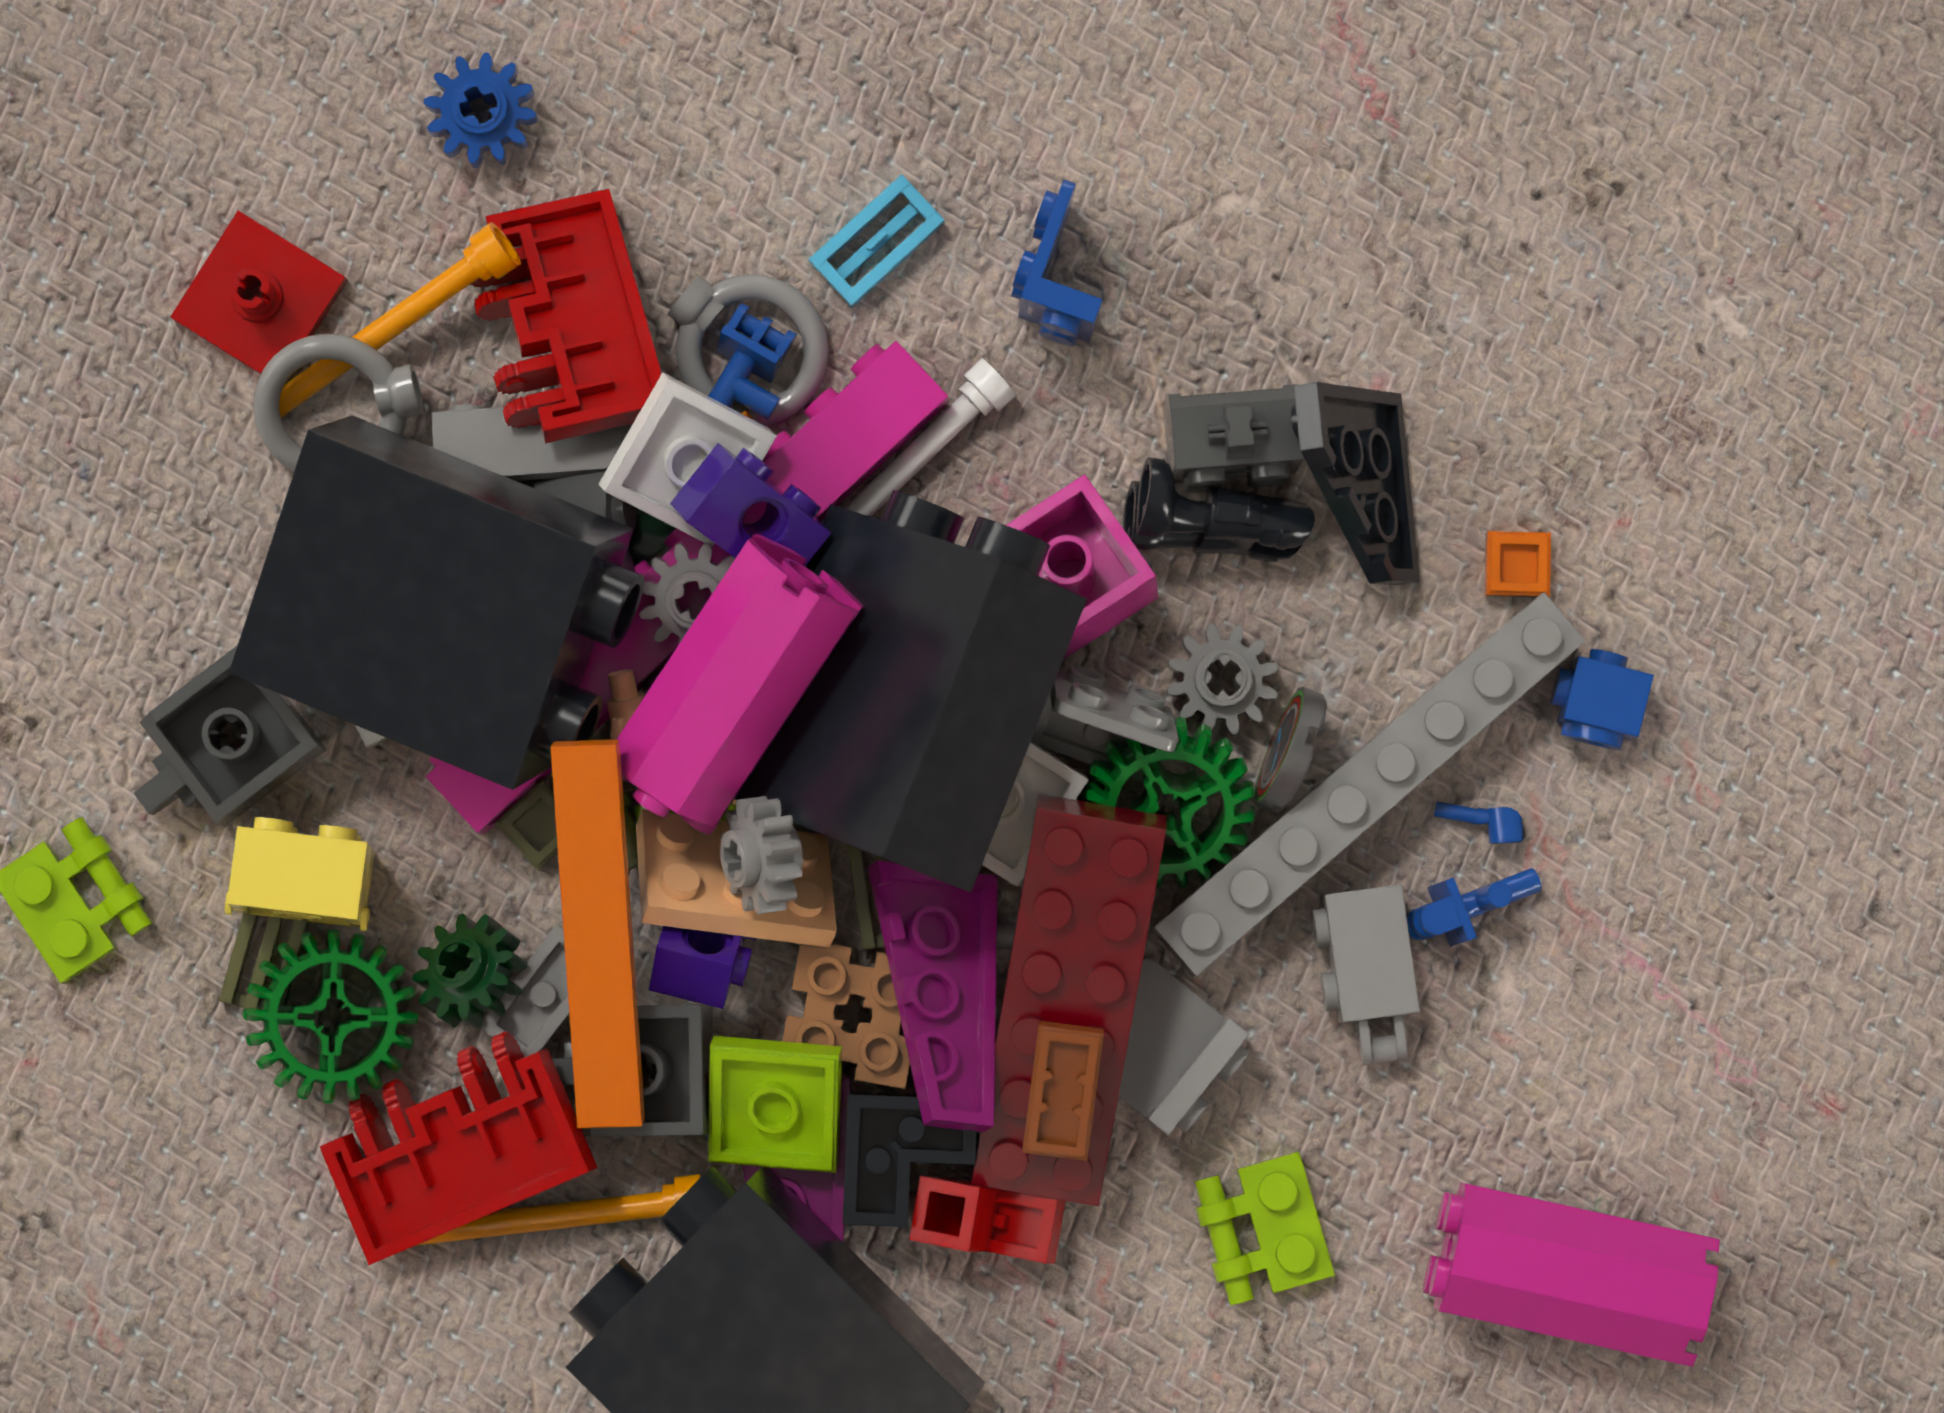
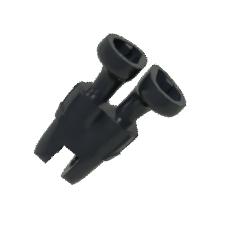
[1123,457,1315,562]

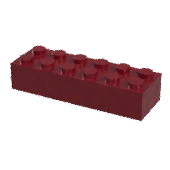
[971,794,1166,1206]

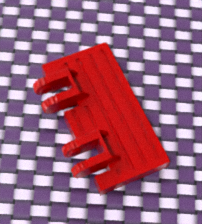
[470,189,662,444]
[319,1031,598,1265]

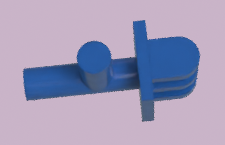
[708,303,797,420]
[1406,868,1542,947]

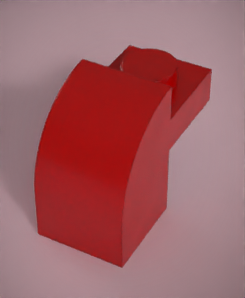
[909,1176,1066,1264]

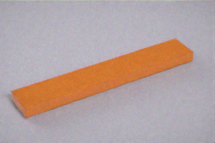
[550,739,645,1128]

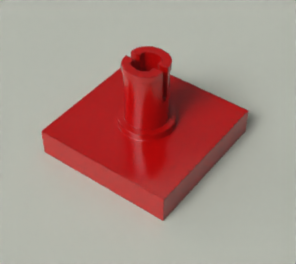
[170,210,348,375]

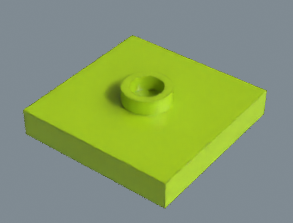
[708,1036,842,1173]

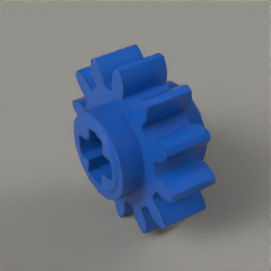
[424,52,538,169]

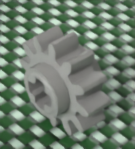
[639,542,735,645]
[1166,623,1279,736]
[720,796,803,914]

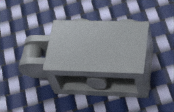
[1312,884,1420,1065]

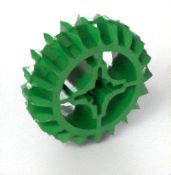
[1082,717,1255,889]
[242,929,418,1104]

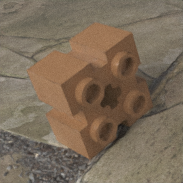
[782,944,910,1089]

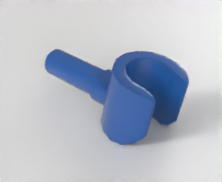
[1434,801,1523,844]

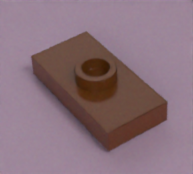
[1022,1021,1104,1161]

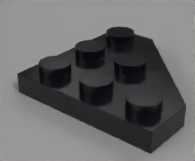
[1291,382,1420,585]

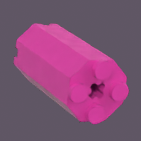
[616,533,863,835]
[1423,1182,1720,1367]

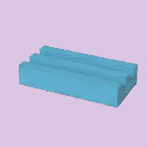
[808,174,945,309]

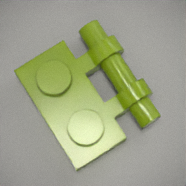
[0,817,152,984]
[1194,1151,1335,1305]

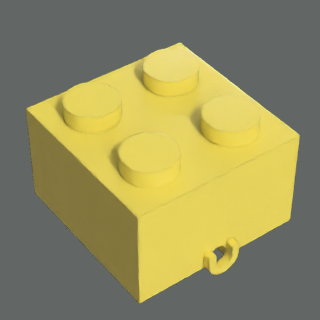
[225,817,375,932]

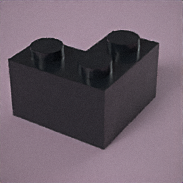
[843,1094,977,1227]

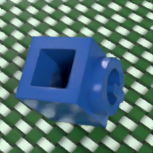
[1550,649,1654,750]

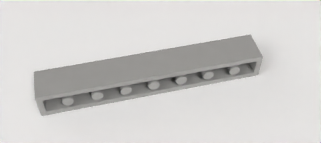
[1151,592,1586,977]

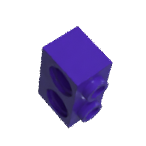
[648,926,757,1009]

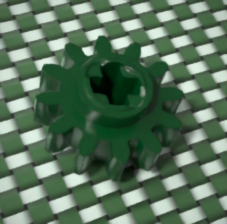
[412,913,527,1029]

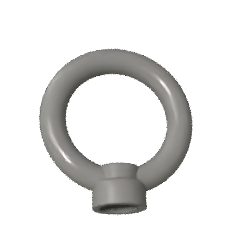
[667,274,829,426]
[253,334,424,472]

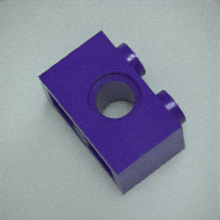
[670,443,831,566]

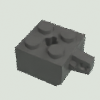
[1163,384,1304,493]
[133,646,327,827]
[552,1004,713,1137]

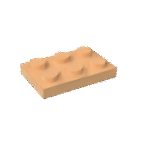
[636,809,837,948]

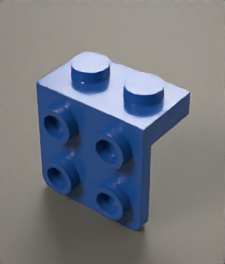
[1011,179,1103,346]

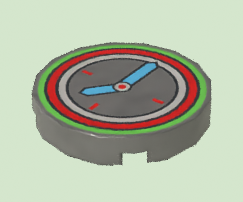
[1253,686,1327,813]

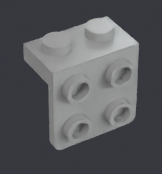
[1031,665,1179,783]
[1119,959,1250,1135]

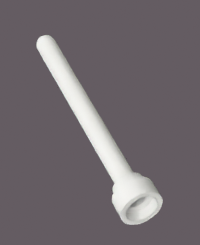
[805,358,1017,567]

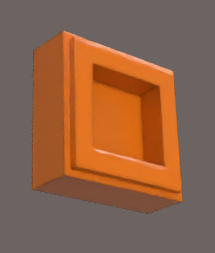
[1484,531,1551,598]

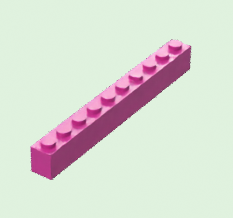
[425,341,948,835]

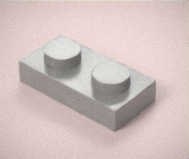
[481,924,569,1057]

